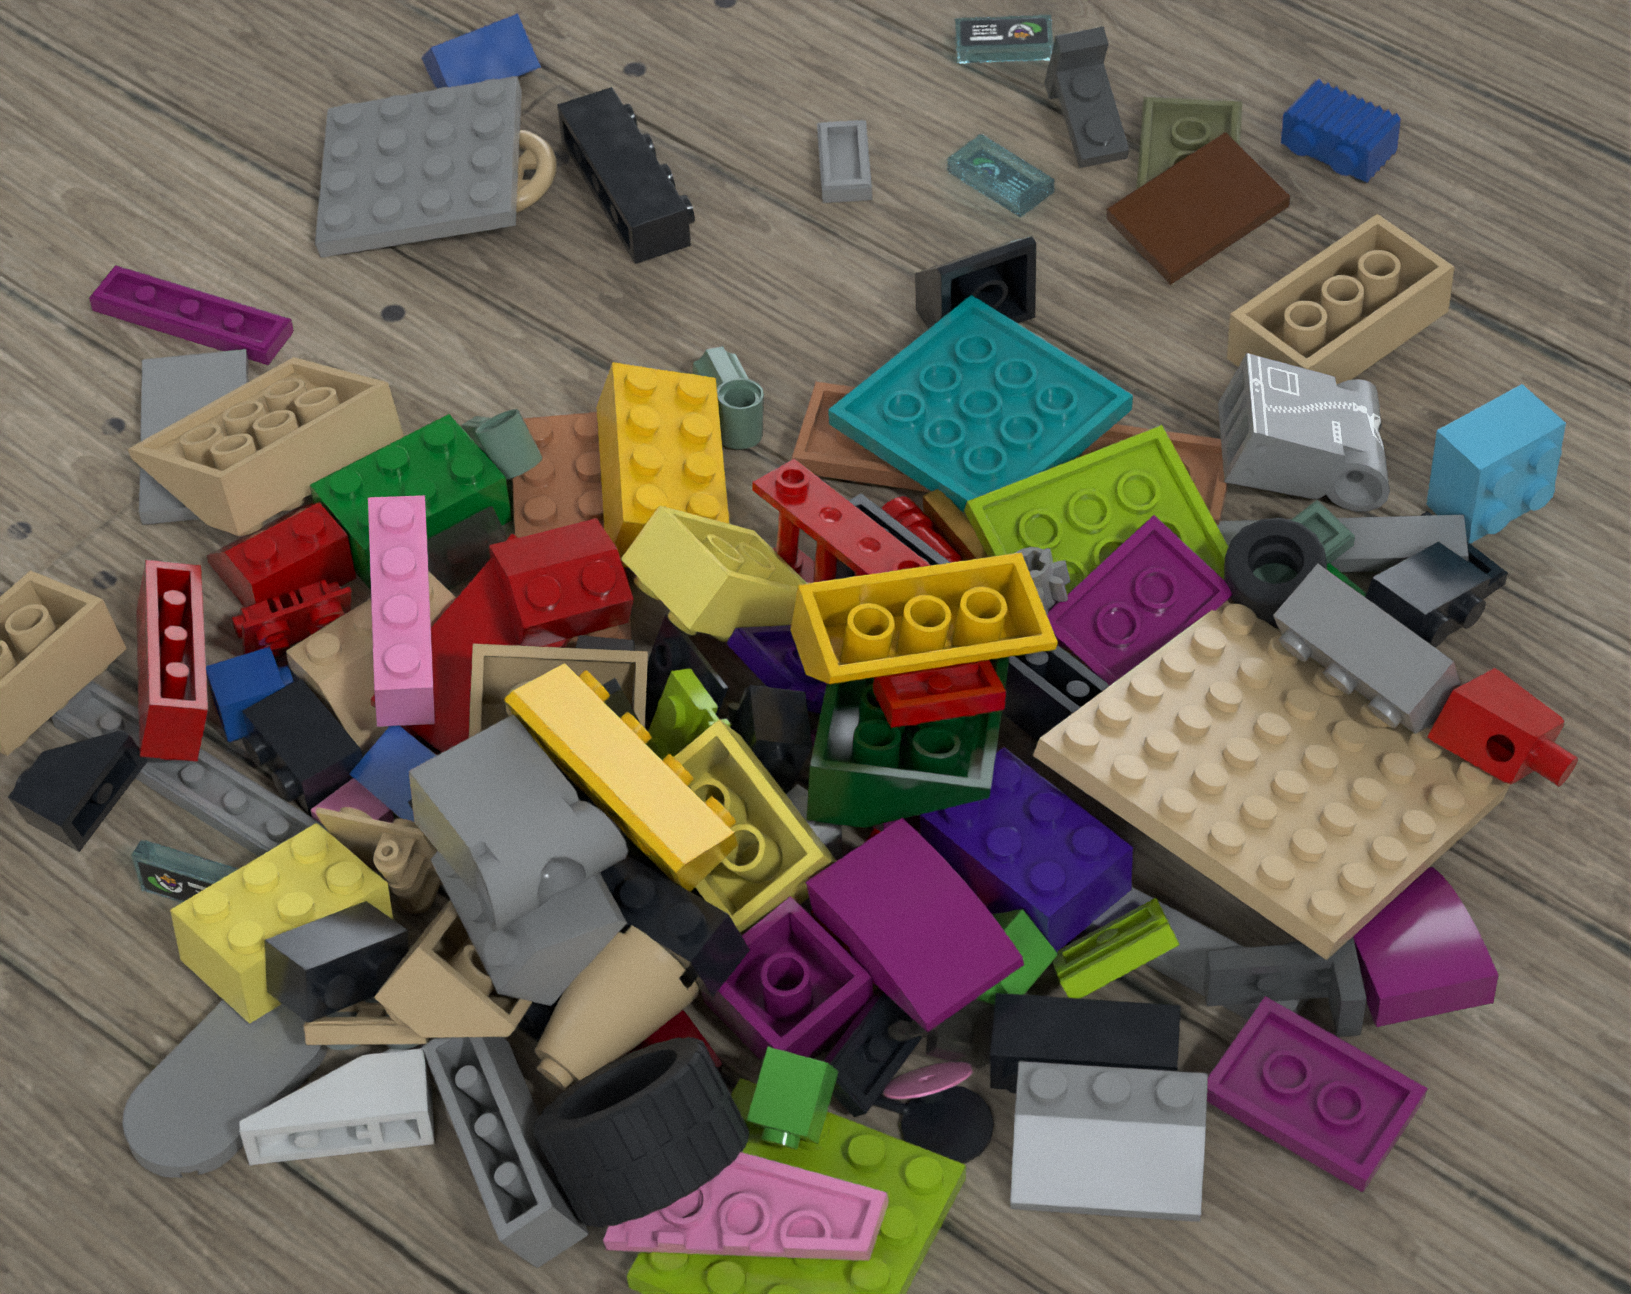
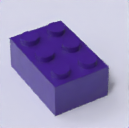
[920,747,1133,952]

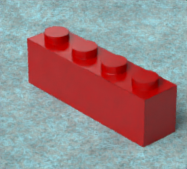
[136,560,208,762]

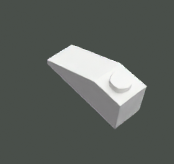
[240,1048,435,1165]

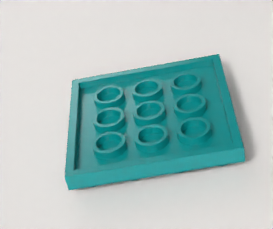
[828,295,1133,513]

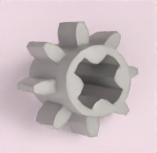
[1016,547,1070,615]

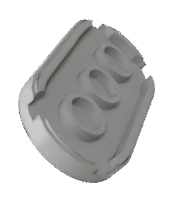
[123,1000,328,1178]

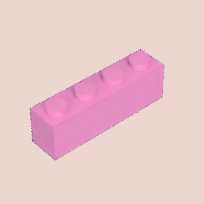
[368,495,435,727]

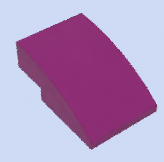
[806,818,1024,1032]
[1353,867,1499,1027]

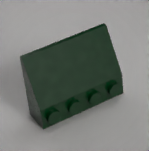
[806,657,1010,828]

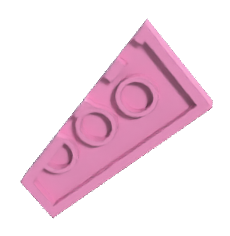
[603,1152,889,1261]

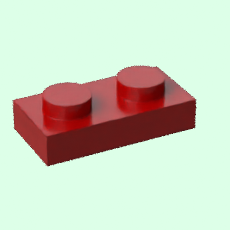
[873,660,1006,728]

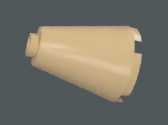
[535,925,699,1091]

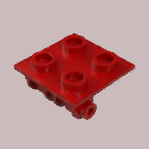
[231,579,352,659]

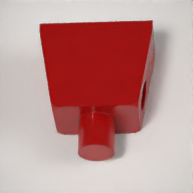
[1427,668,1578,787]

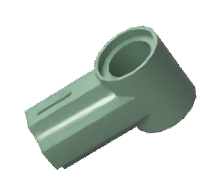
[693,346,764,450]
[461,409,543,480]

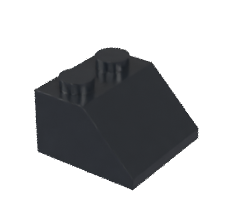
[915,236,1037,329]

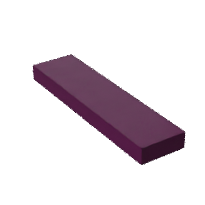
[89,265,294,366]

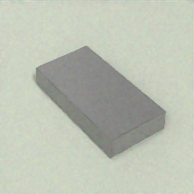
[817,120,872,203]

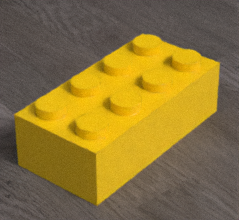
[597,362,730,568]

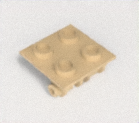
[315,807,443,914]

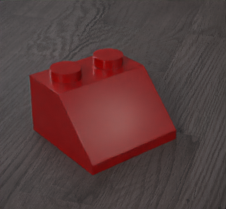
[206,502,356,613]
[489,518,634,647]

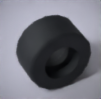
[1224,518,1327,629]

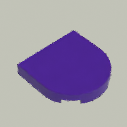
[727,625,827,714]

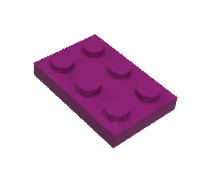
[1047,515,1232,685]
[1207,996,1428,1193]

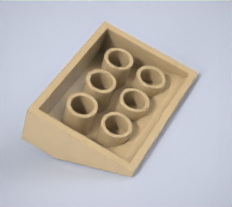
[128,357,404,536]

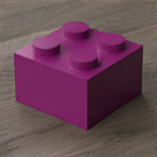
[702,896,874,1062]

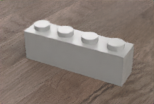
[422,1037,589,1268]

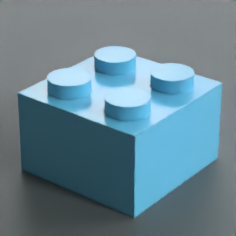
[1426,384,1566,544]

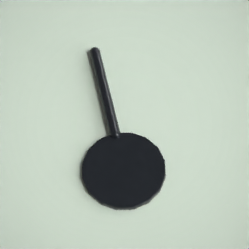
[873,1085,994,1164]

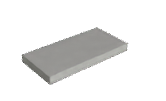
[139,349,249,525]

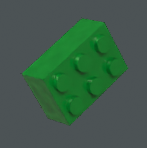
[310,414,512,591]

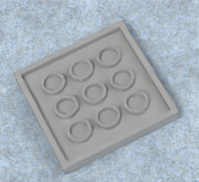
[315,76,522,258]

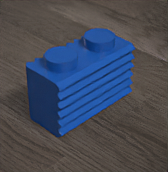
[1281,79,1401,183]

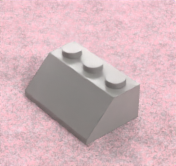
[1273,564,1461,734]
[430,851,627,1006]
[1010,1061,1208,1222]

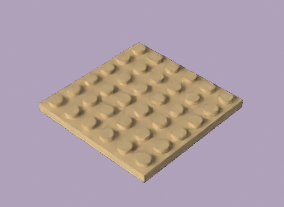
[1033,599,1510,960]

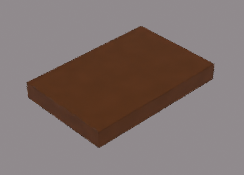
[1107,132,1290,285]

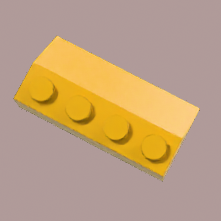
[790,552,1058,684]
[504,663,738,891]

